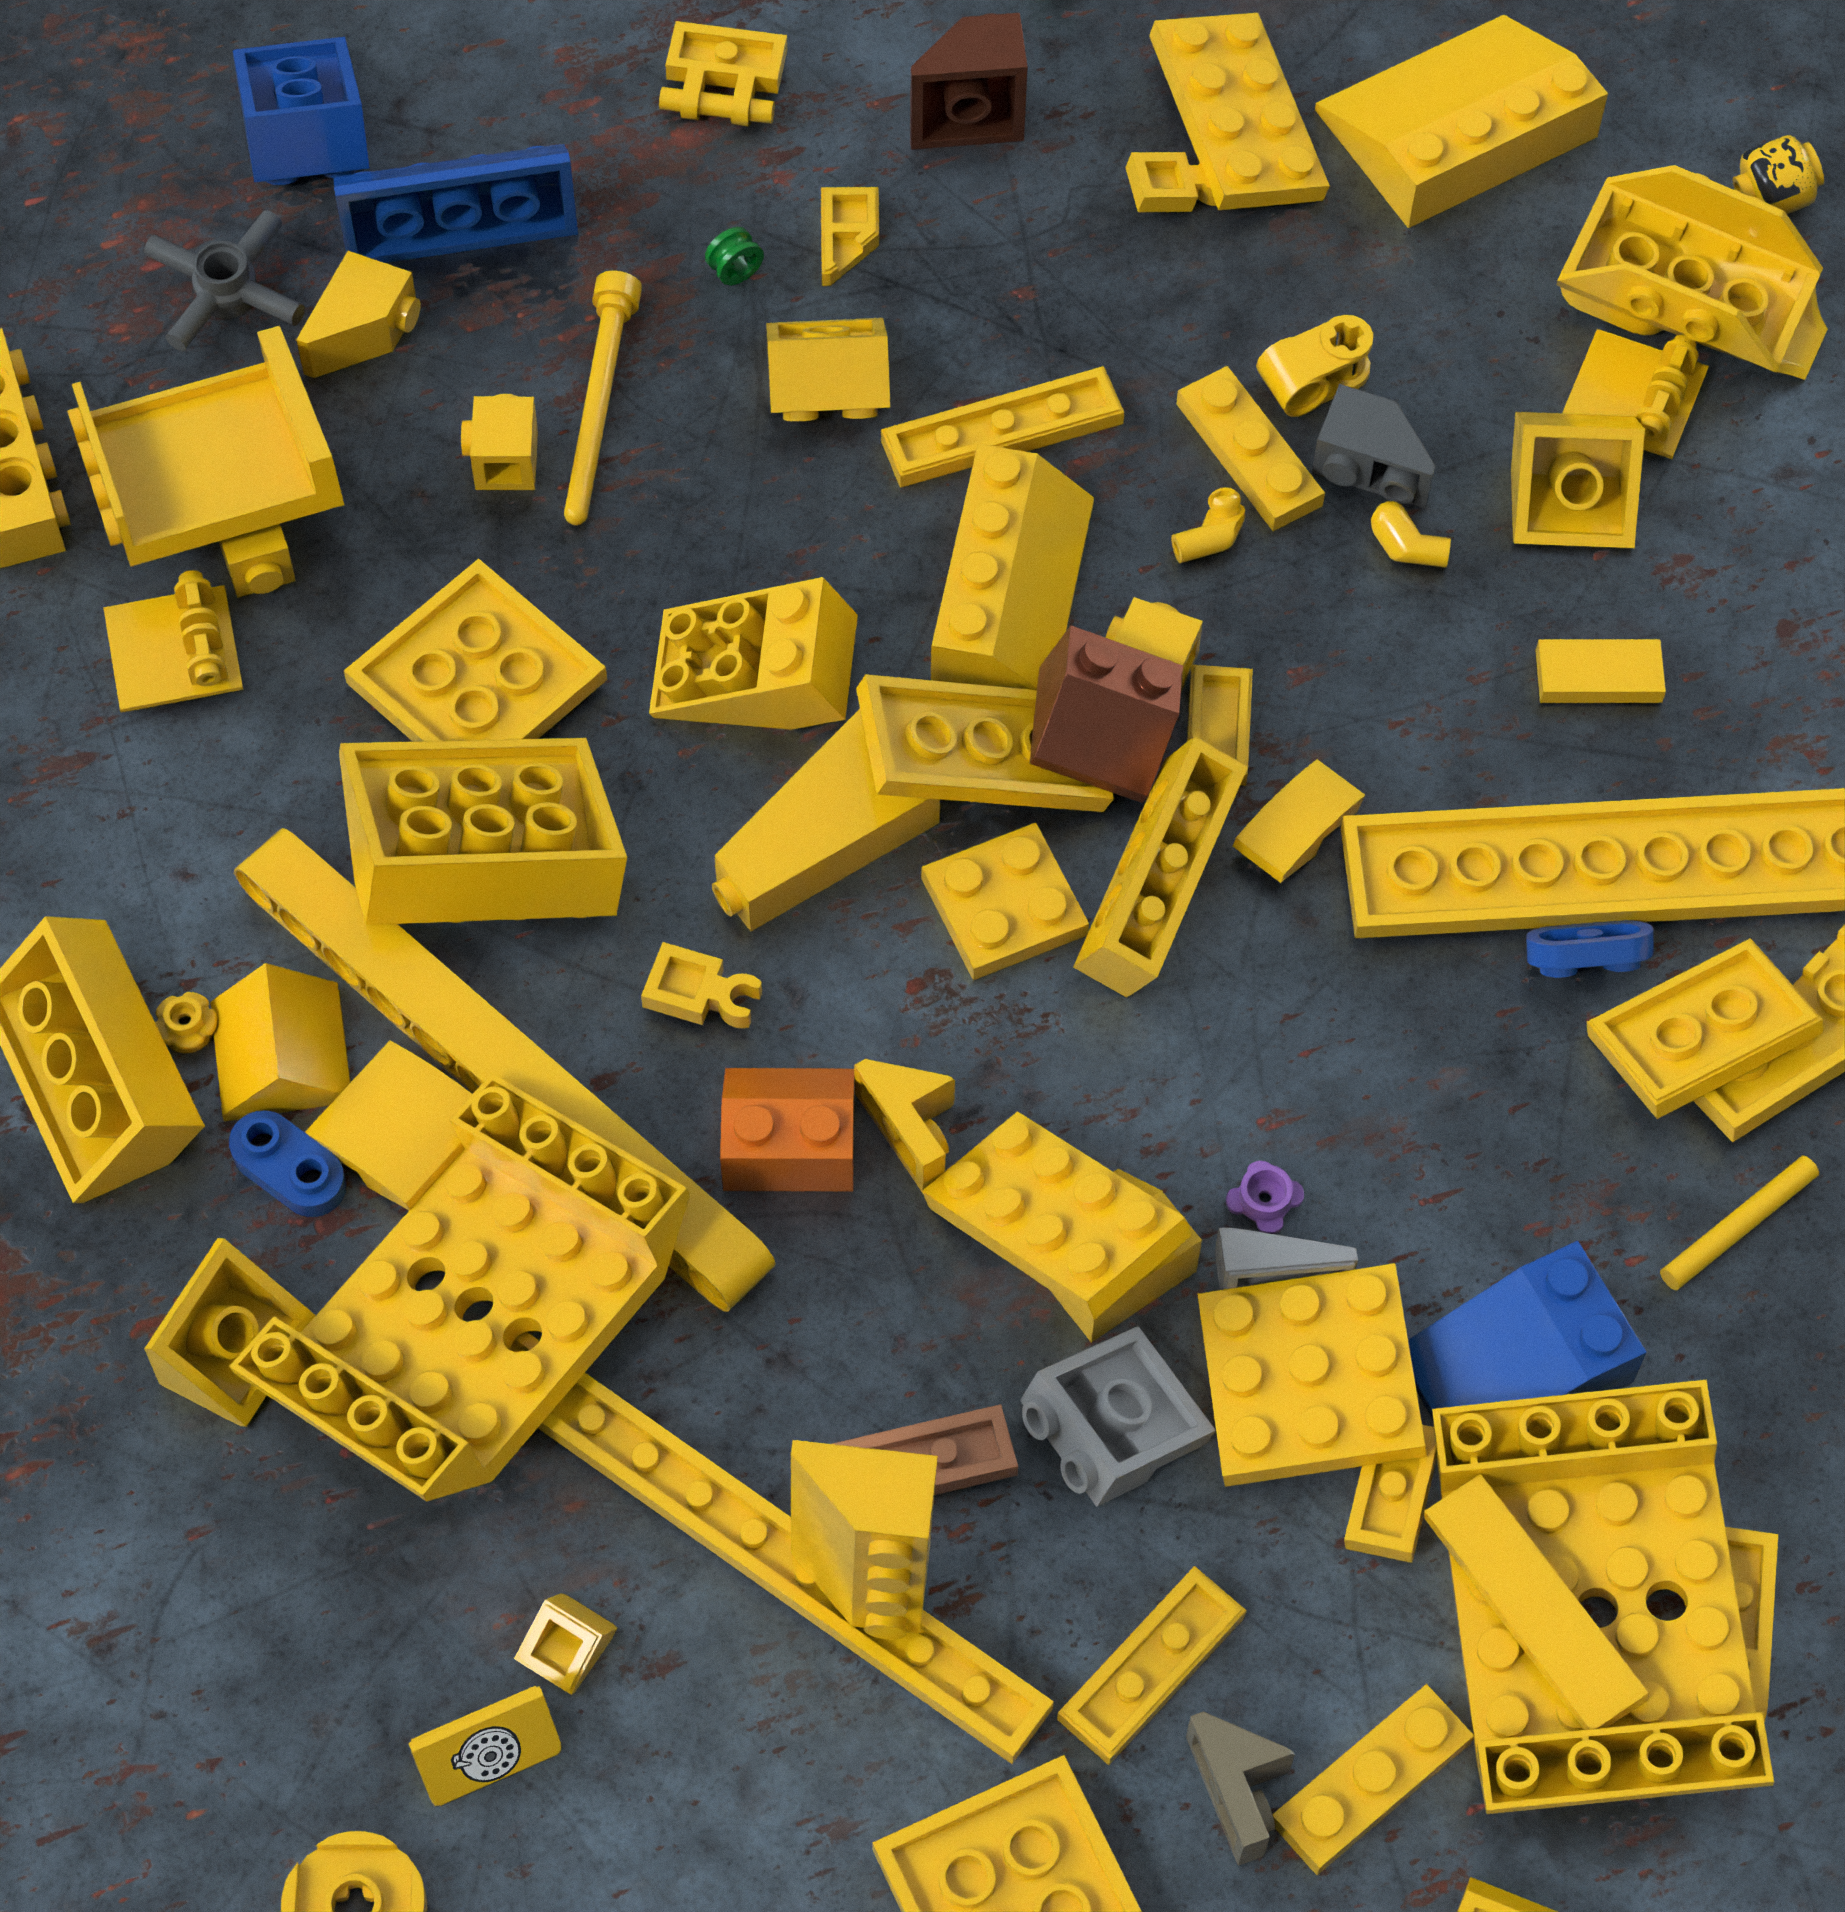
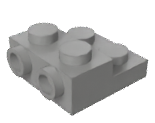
[1020,1326,1216,1507]

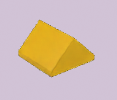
[210,963,351,1121]
[144,1238,316,1427]

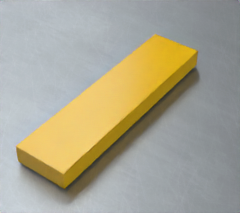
[881,366,1124,488]
[1424,1473,1649,1730]

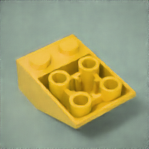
[649,577,858,730]

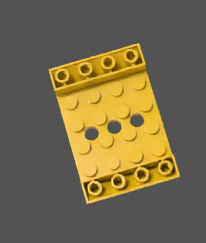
[229,1073,690,1502]
[1432,1379,1774,1814]

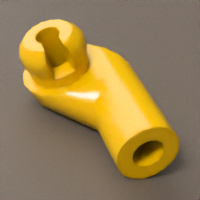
[1171,488,1245,564]
[1371,501,1451,568]

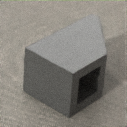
[1312,384,1436,509]

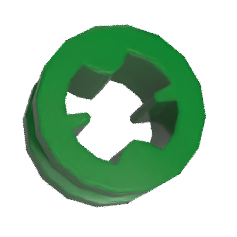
[705,227,764,286]

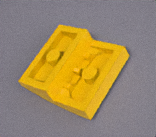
[305,1040,472,1210]

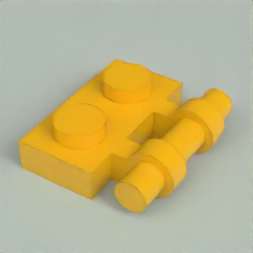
[659,21,787,127]

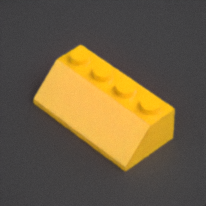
[931,444,1094,690]
[0,916,205,1203]
[791,1440,938,1639]

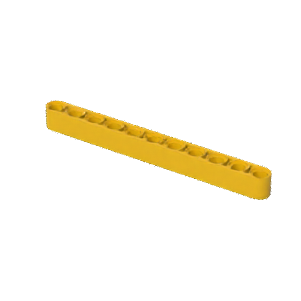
[234,828,776,1312]

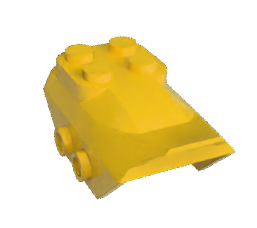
[1557,165,1828,380]

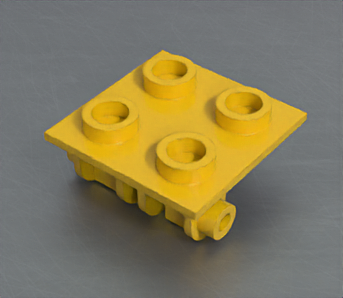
[1562,329,1709,459]
[103,570,243,713]

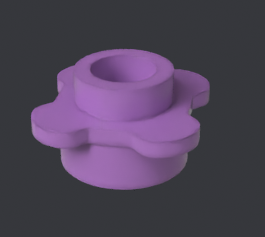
[1226,1161,1304,1234]

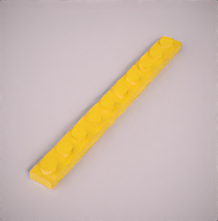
[511,1332,1054,1764]

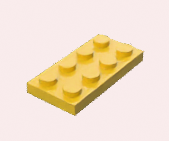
[1149,13,1330,210]
[856,674,1114,812]
[922,1111,1192,1320]

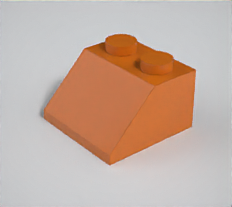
[720,1068,854,1192]

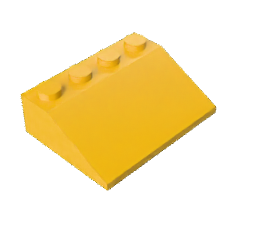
[1315,15,1608,228]
[339,738,627,925]

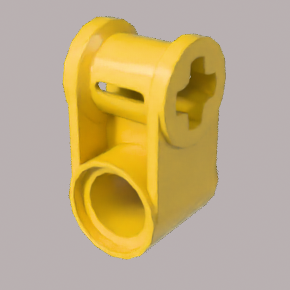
[1256,315,1373,417]

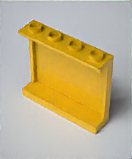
[67,326,345,567]

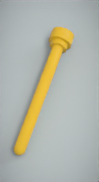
[564,271,642,525]

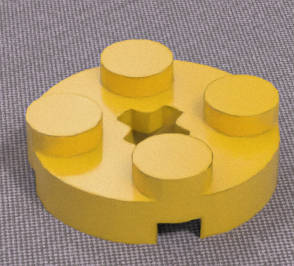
[281,1831,427,1912]

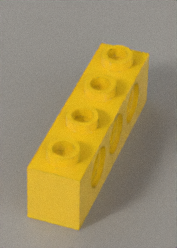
[0,328,71,569]
[1073,736,1248,998]

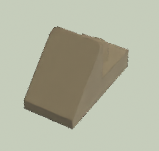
[1186,1711,1295,1866]

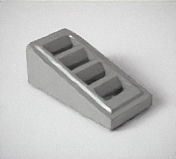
[1215,1228,1358,1290]

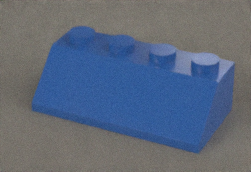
[334,144,578,263]

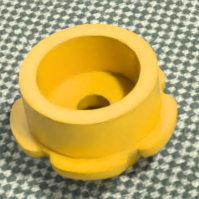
[155,992,218,1053]

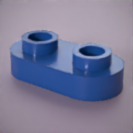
[1526,920,1654,978]
[229,1110,347,1217]

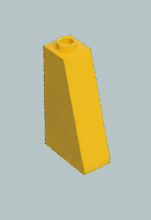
[712,709,940,932]

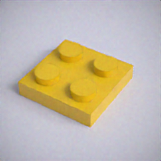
[921,822,1089,981]

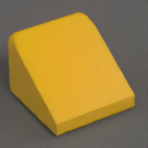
[514,1593,617,1695]

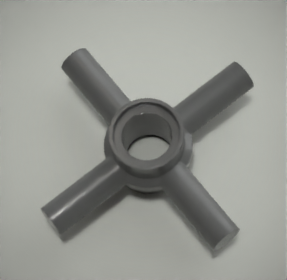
[144,210,305,351]

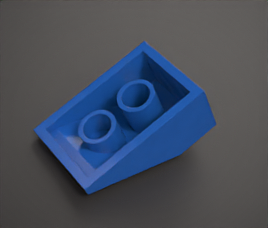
[232,37,370,185]
[1408,1241,1647,1418]

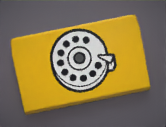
[408,1686,561,1806]

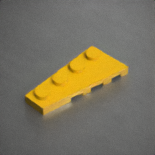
[1694,924,1845,1142]

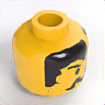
[1733,135,1824,214]

